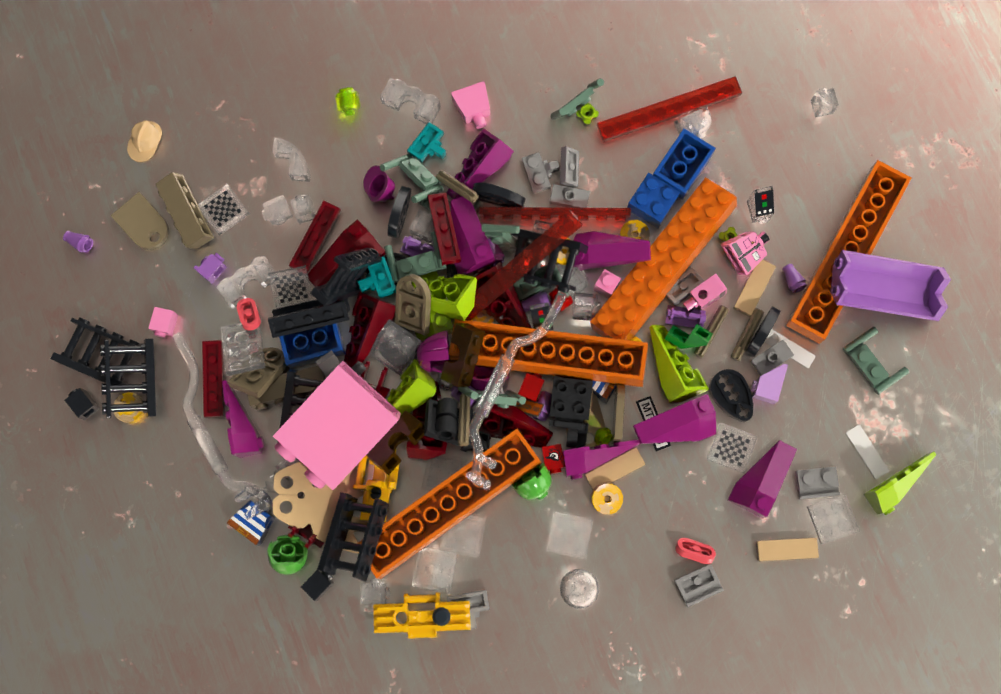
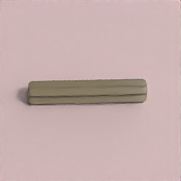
[436,171,479,203]
[694,305,729,357]
[731,308,764,361]
[458,394,470,447]

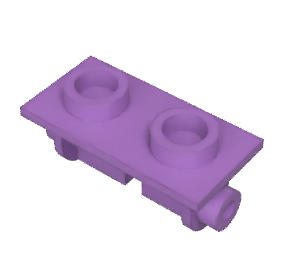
[400,236,435,257]
[665,305,706,328]

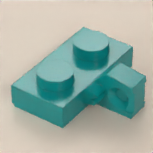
[407,122,447,162]
[358,257,396,298]

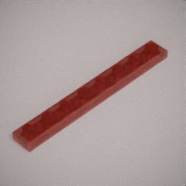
[597,76,742,142]
[479,207,631,221]
[465,210,583,321]

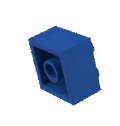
[627,172,681,229]

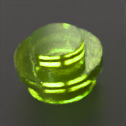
[594,427,613,445]

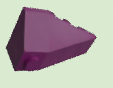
[447,128,514,199]
[450,197,495,275]
[573,231,651,271]
[222,380,265,458]
[633,394,716,444]
[563,440,640,480]
[727,440,797,519]

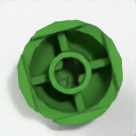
[512,463,552,500]
[267,534,308,575]

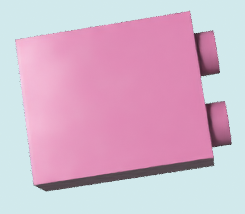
[273,361,401,490]

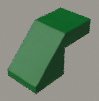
[664,324,713,349]

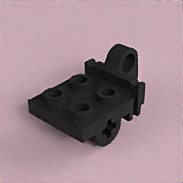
[549,377,593,448]
[424,398,490,452]

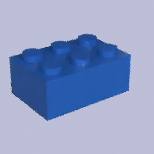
[653,129,716,200]
[279,323,346,369]

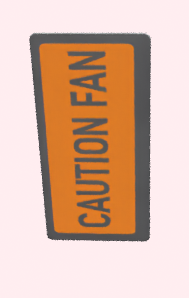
[515,399,544,418]

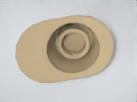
[127,120,162,162]

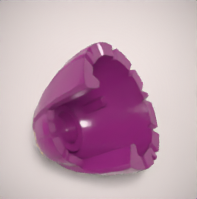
[417,330,450,373]

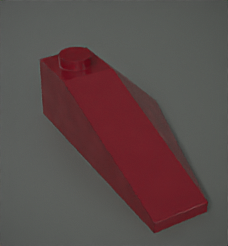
[306,219,386,287]
[474,262,532,328]
[344,291,396,368]
[406,381,447,460]
[473,390,553,448]

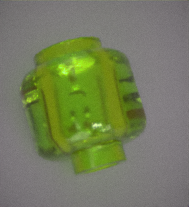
[335,87,361,116]

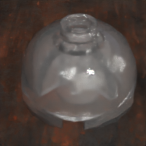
[673,106,712,138]
[560,569,599,609]

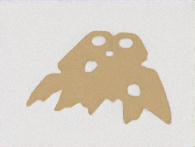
[272,461,368,554]

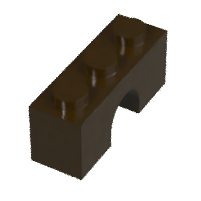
[440,323,485,387]
[366,410,424,475]

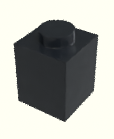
[65,388,100,420]
[301,570,334,601]

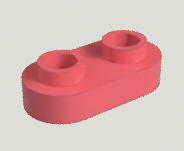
[236,298,261,331]
[675,538,716,564]

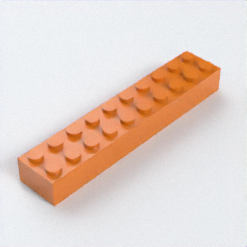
[786,160,912,344]
[590,177,737,341]
[449,319,648,387]
[358,429,541,579]

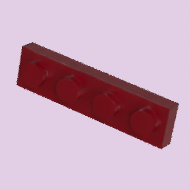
[428,192,461,265]
[289,200,341,275]
[202,340,225,418]

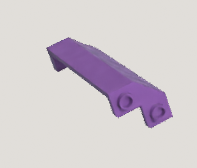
[831,250,951,321]

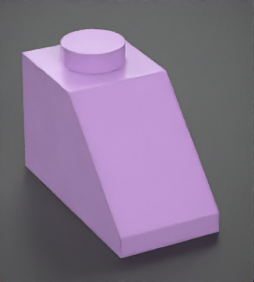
[750,364,788,404]

